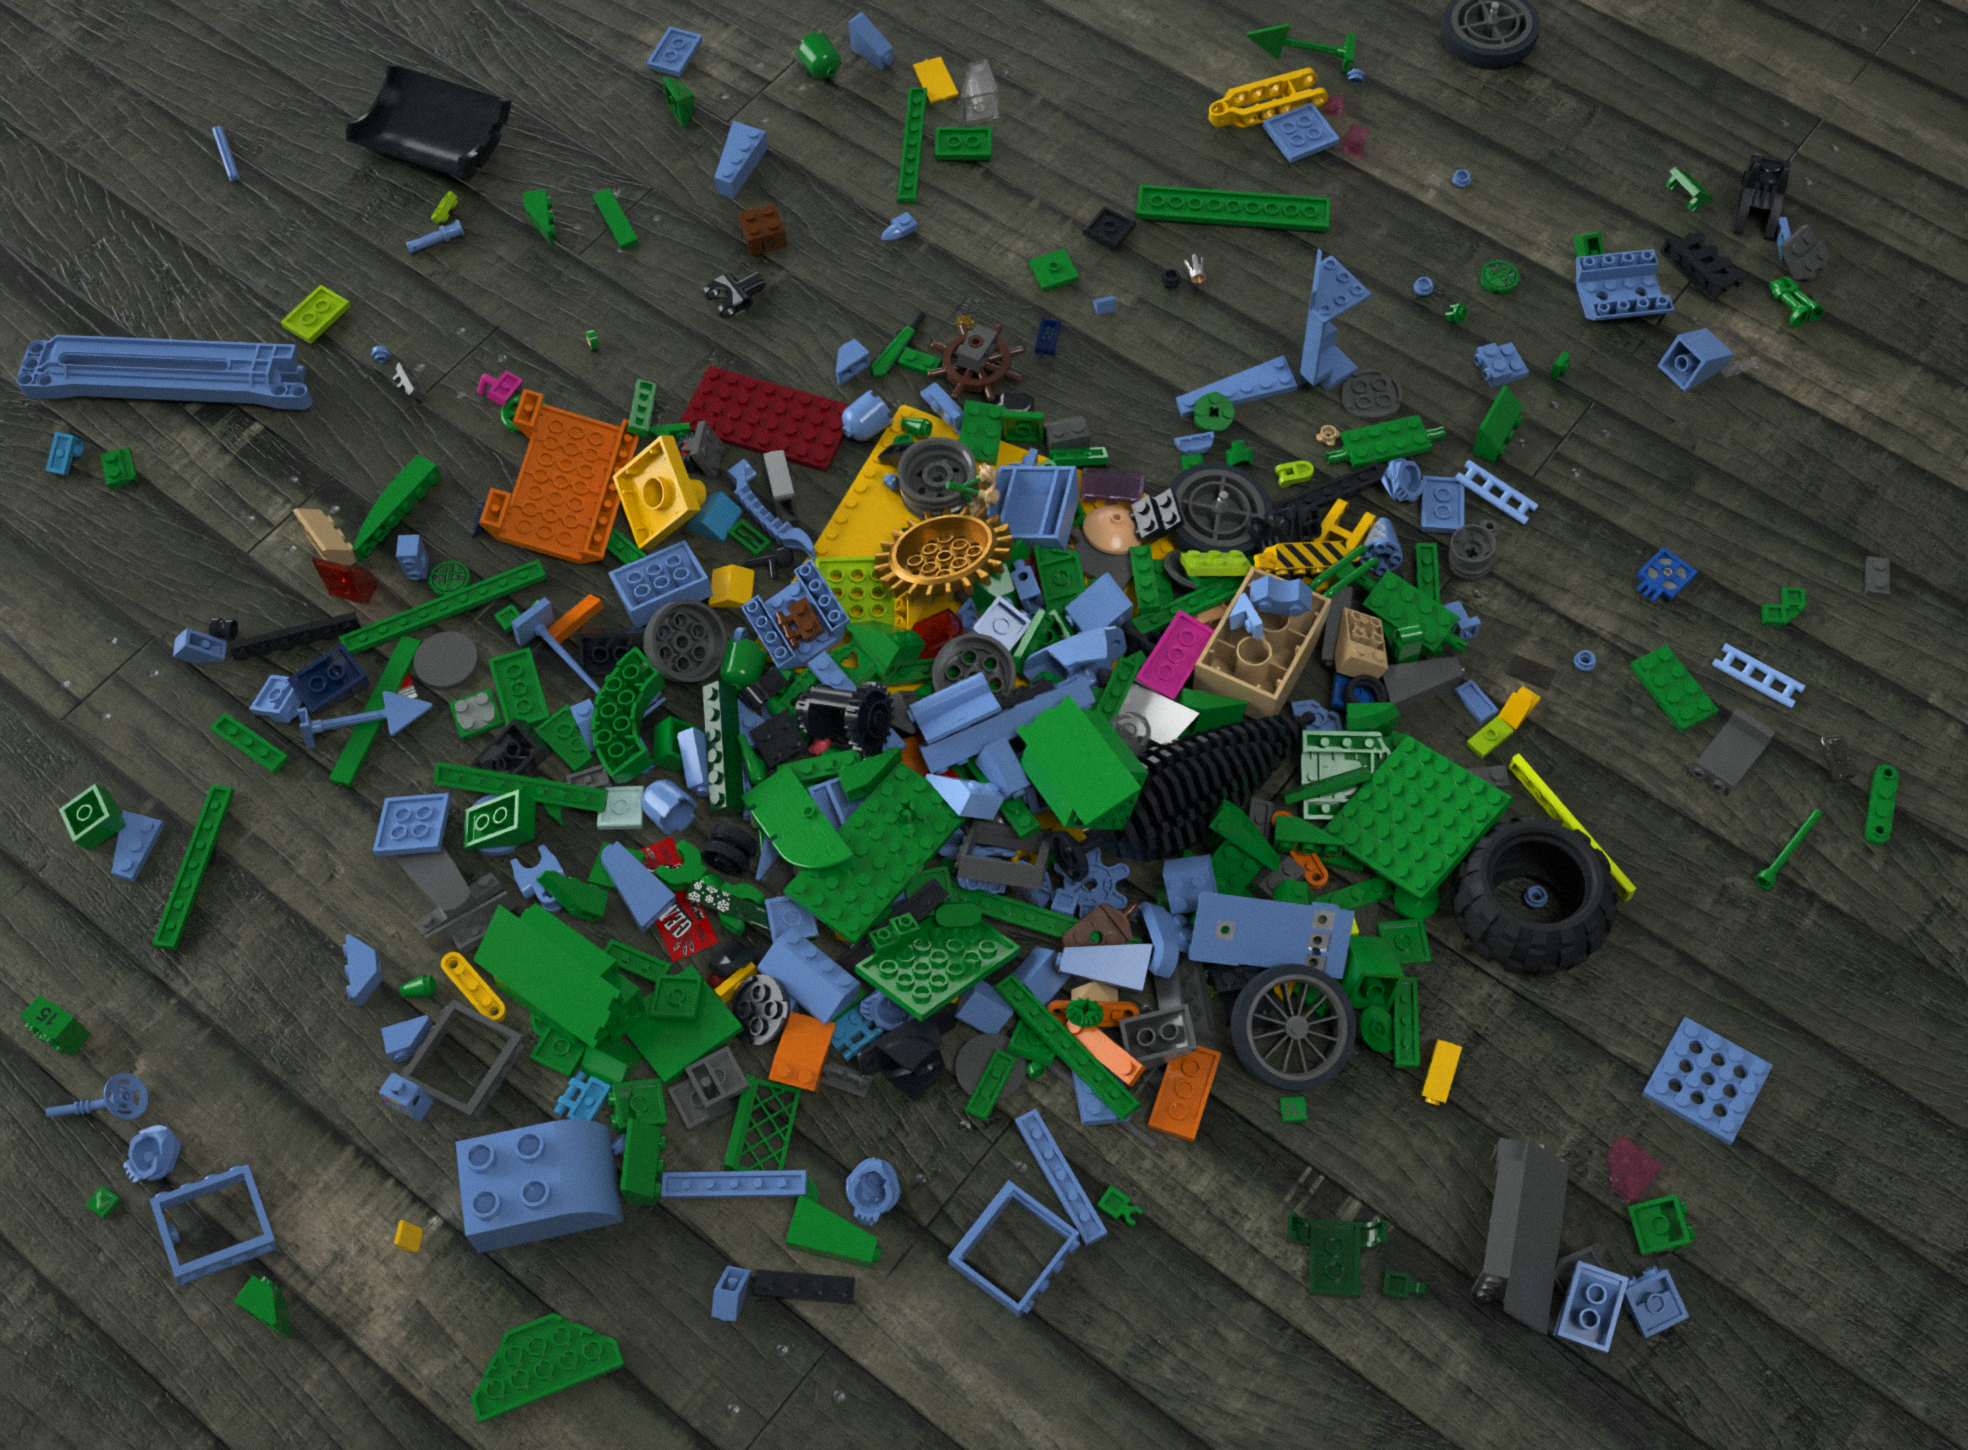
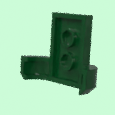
[1287,1212,1388,1299]

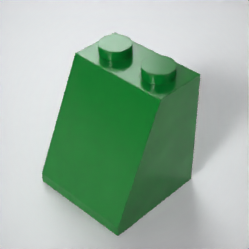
[1341,935,1405,1010]

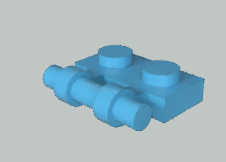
[831,1004,884,1062]
[553,1071,612,1121]

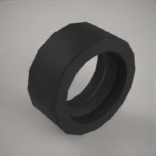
[1343,674,1387,707]

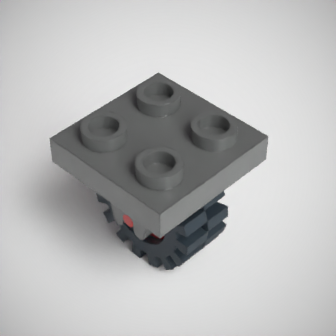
[676,421,724,479]

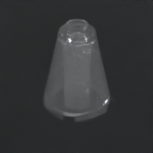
[1109,712,1151,756]

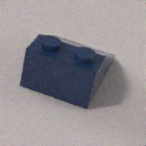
[287,643,371,713]

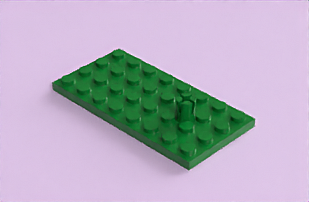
[783,761,968,946]

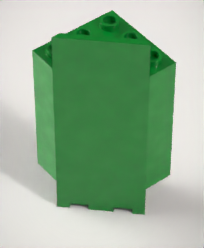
[1016,695,1149,830]
[473,903,646,1049]

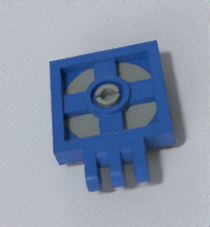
[1636,547,1698,603]

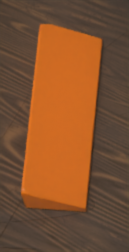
[547,594,604,644]

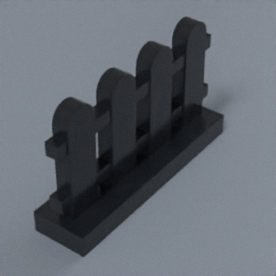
[1660,232,1745,302]

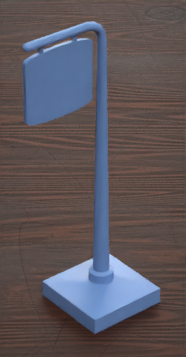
[511,597,666,718]

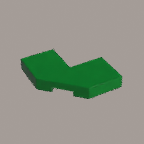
[1761,587,1807,627]

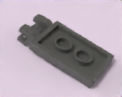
[1066,527,1133,592]

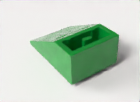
[1177,688,1248,738]

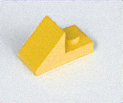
[1498,686,1541,731]

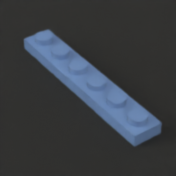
[807,651,907,753]
[1015,1108,1108,1246]
[661,1170,808,1199]

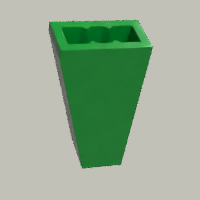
[786,1195,882,1269]

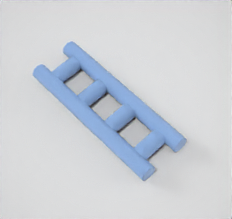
[1454,460,1538,525]
[1711,643,1805,708]

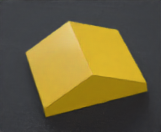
[709,564,755,608]

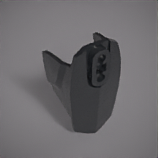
[857,1003,958,1101]

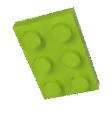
[280,285,351,344]
[1180,550,1252,576]

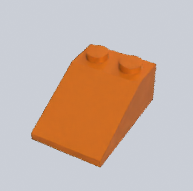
[768,1012,836,1093]

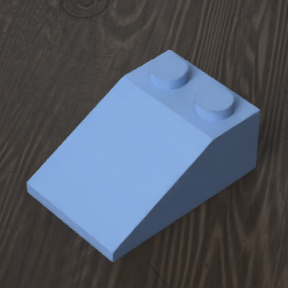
[925,773,1005,820]

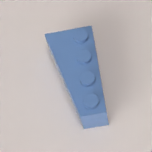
[714,121,768,199]

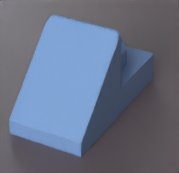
[1229,593,1264,640]

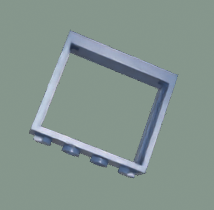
[149,1164,277,1287]
[948,1180,1080,1318]

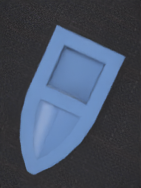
[881,212,918,241]

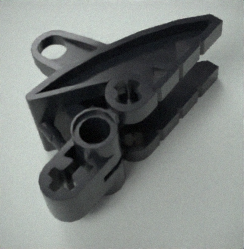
[1733,154,1791,241]
[1247,504,1322,581]

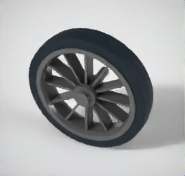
[1231,964,1356,1091]

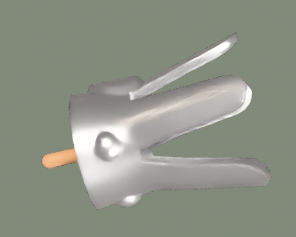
[1184,254,1206,283]

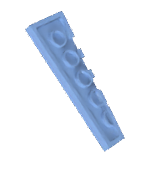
[1176,356,1297,418]

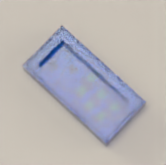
[1035,318,1061,355]

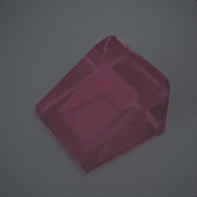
[1322,93,1345,116]

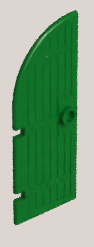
[740,765,854,869]

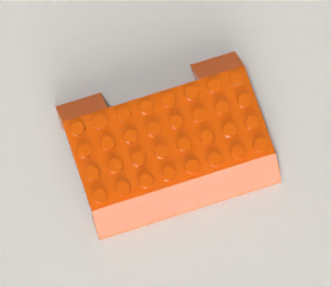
[479,389,640,564]

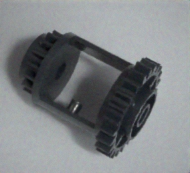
[795,681,895,755]

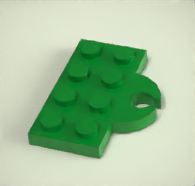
[529,1013,587,1079]

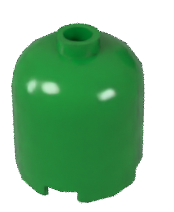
[796,32,841,80]
[720,639,769,693]

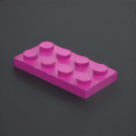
[1135,610,1215,701]

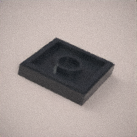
[1083,206,1136,251]

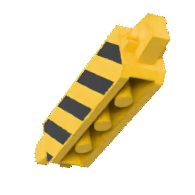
[1254,541,1361,576]

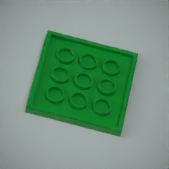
[626,965,744,1086]

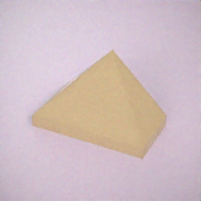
[1071,981,1118,1001]

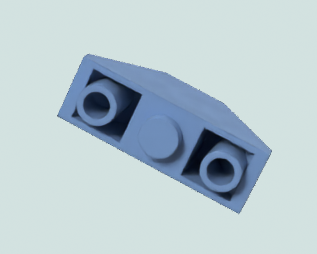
[343,934,383,1007]

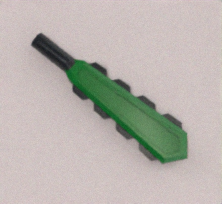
[870,312,926,378]

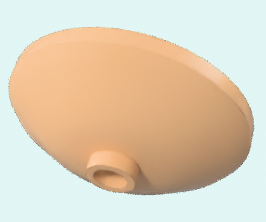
[1083,506,1144,555]

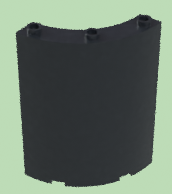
[346,65,512,178]

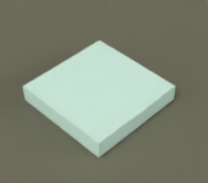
[597,786,645,830]

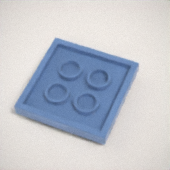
[1262,102,1340,163]
[373,793,452,857]

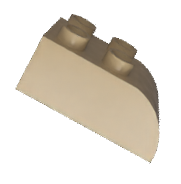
[1193,566,1332,720]

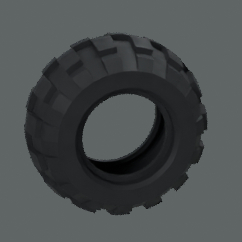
[1450,815,1618,977]

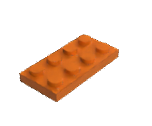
[1148,1045,1221,1142]

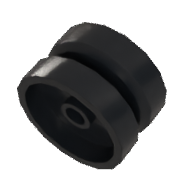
[700,823,759,877]

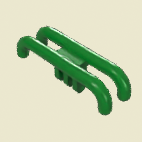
[1308,545,1380,599]

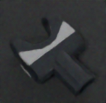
[703,272,765,319]

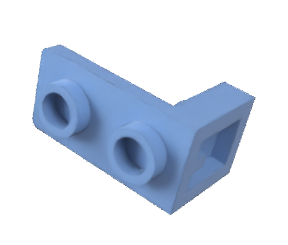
[1443,601,1481,641]

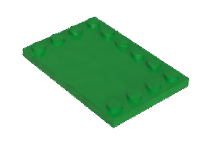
[855,916,1021,1022]

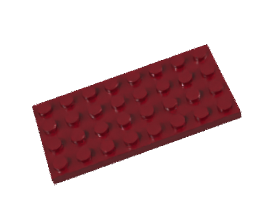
[678,365,850,473]

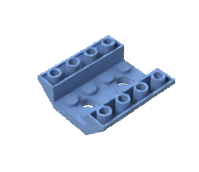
[1576,249,1674,320]
[741,559,851,670]

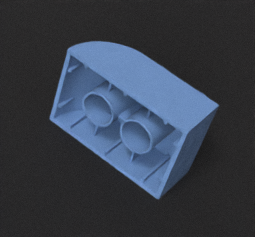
[456,1119,624,1253]

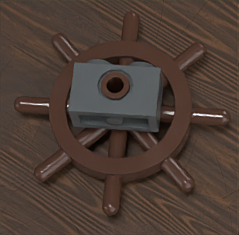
[927,323,1026,402]

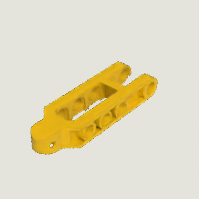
[1208,67,1328,128]
[1302,499,1377,595]

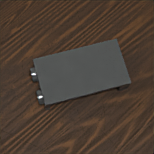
[1689,707,1775,796]

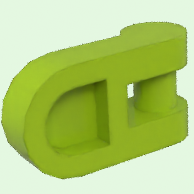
[1274,461,1314,488]

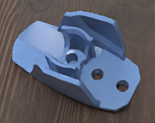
[1022,626,1127,689]

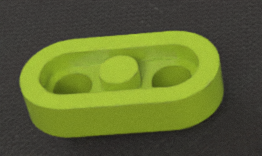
[431,191,458,224]

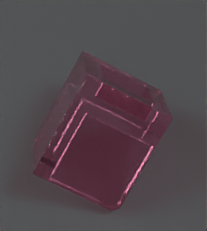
[1343,124,1370,158]

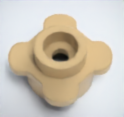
[1316,425,1340,446]

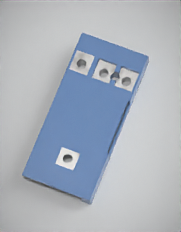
[1187,891,1355,979]

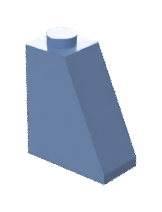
[848,12,894,70]
[677,727,709,797]
[975,737,1031,801]

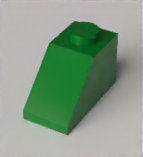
[1573,231,1604,257]

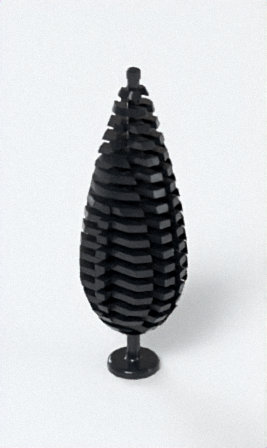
[1050,711,1316,882]

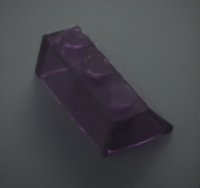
[1080,467,1146,506]

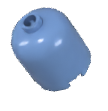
[842,390,893,441]
[641,779,698,835]

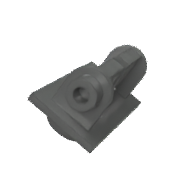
[820,1061,873,1098]

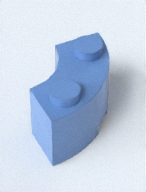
[1250,575,1312,616]

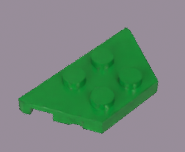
[1033,545,1087,614]

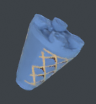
[1360,518,1403,576]

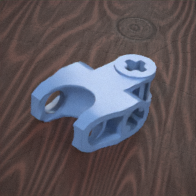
[510,844,566,913]

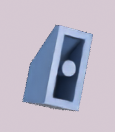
[836,338,871,385]
[173,628,227,663]
[570,699,596,754]
[381,1015,433,1062]
[711,1266,751,1321]

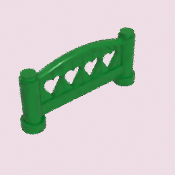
[766,634,898,743]

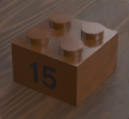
[738,203,787,256]

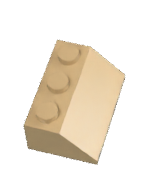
[293,508,356,575]

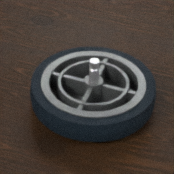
[1441,0,1540,68]
[1168,463,1273,557]

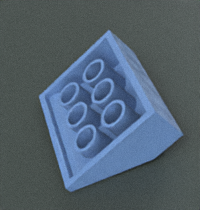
[608,540,713,627]

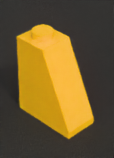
[1422,1039,1462,1105]

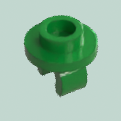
[1445,303,1468,323]

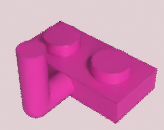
[477,371,523,406]

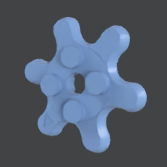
[1051,847,1130,920]

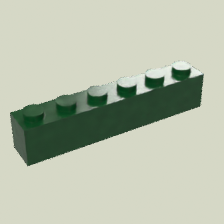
[703,681,745,817]

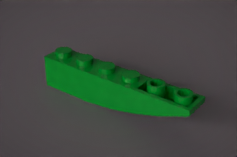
[352,454,441,562]

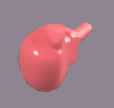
[808,737,831,756]

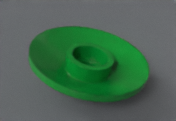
[1360,1006,1394,1053]

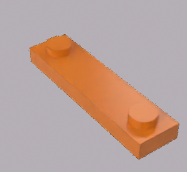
[1064,1021,1146,1086]

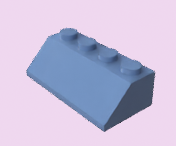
[757,927,860,1025]

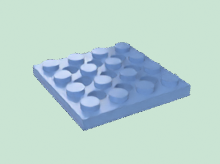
[1641,1017,1773,1145]

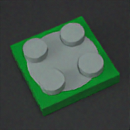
[449,688,504,741]

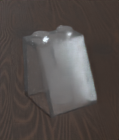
[961,59,999,125]

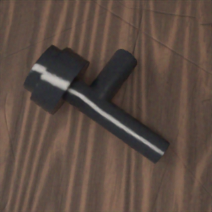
[744,546,794,580]

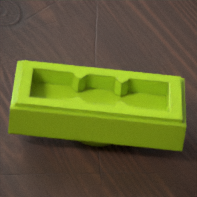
[1466,716,1514,759]

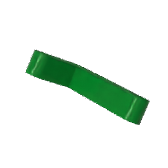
[1361,577,1423,665]

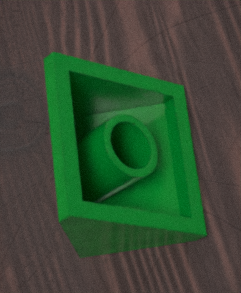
[579,1039,643,1086]

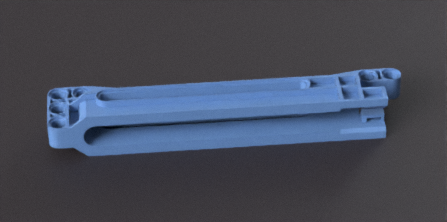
[16,335,313,410]

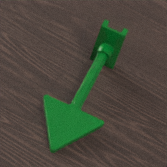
[1247,24,1355,73]

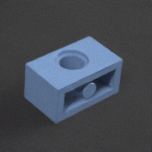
[396,535,429,580]

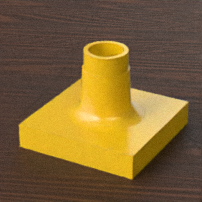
[612,435,706,550]

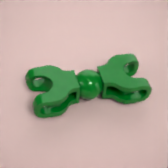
[653,840,766,936]

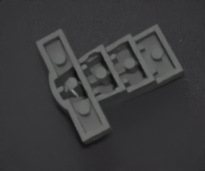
[395,846,503,940]

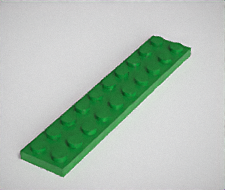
[1136,185,1330,232]

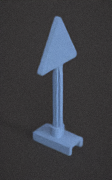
[297,691,433,749]

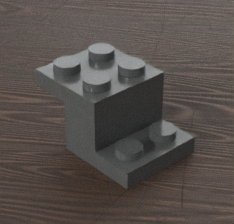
[667,1046,750,1132]

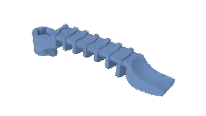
[727,459,818,561]

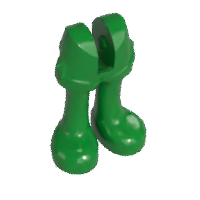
[1769,276,1824,328]

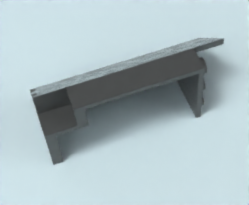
[1471,1135,1570,1334]

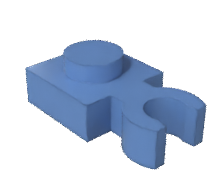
[1051,876,1081,917]

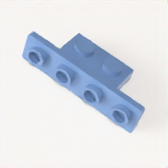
[920,383,964,436]

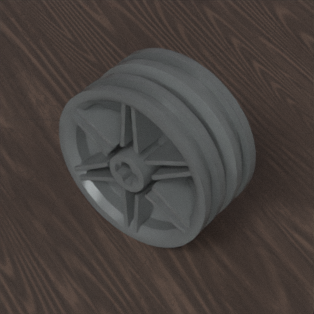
[897,437,979,521]

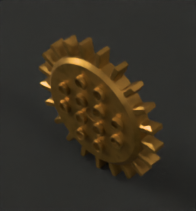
[874,505,1014,605]

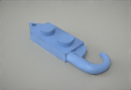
[937,844,1017,860]

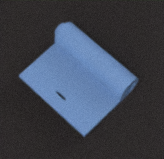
[907,672,1002,745]

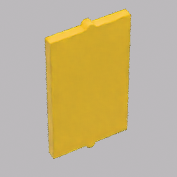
[913,57,959,104]

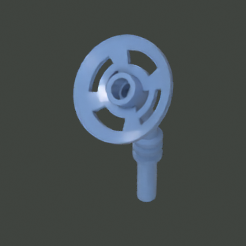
[46,1073,148,1120]

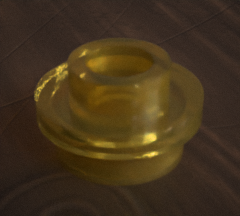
[955,315,974,328]

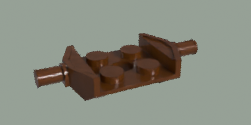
[1054,901,1140,975]

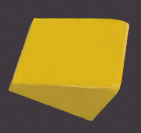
[394,1220,423,1253]

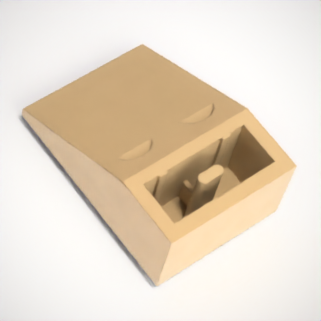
[1335,607,1388,679]

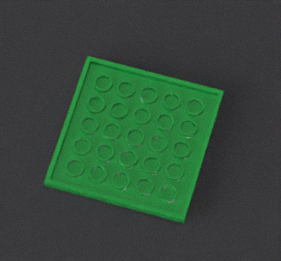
[1322,735,1514,903]

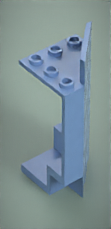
[1298,248,1372,391]

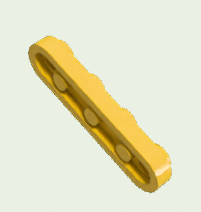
[441,952,507,1023]

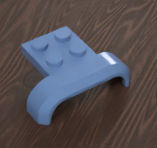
[1132,902,1194,978]

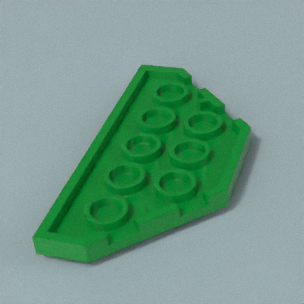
[471,1313,625,1425]

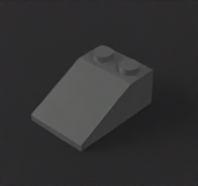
[1119,1003,1198,1070]

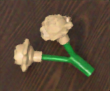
[945,463,1000,516]

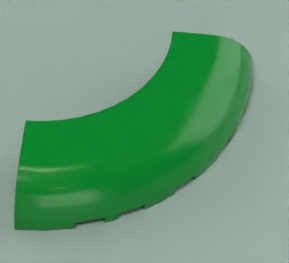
[591,646,666,783]

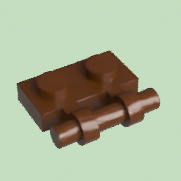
[775,596,825,649]

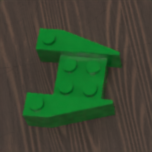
[1177,798,1280,898]

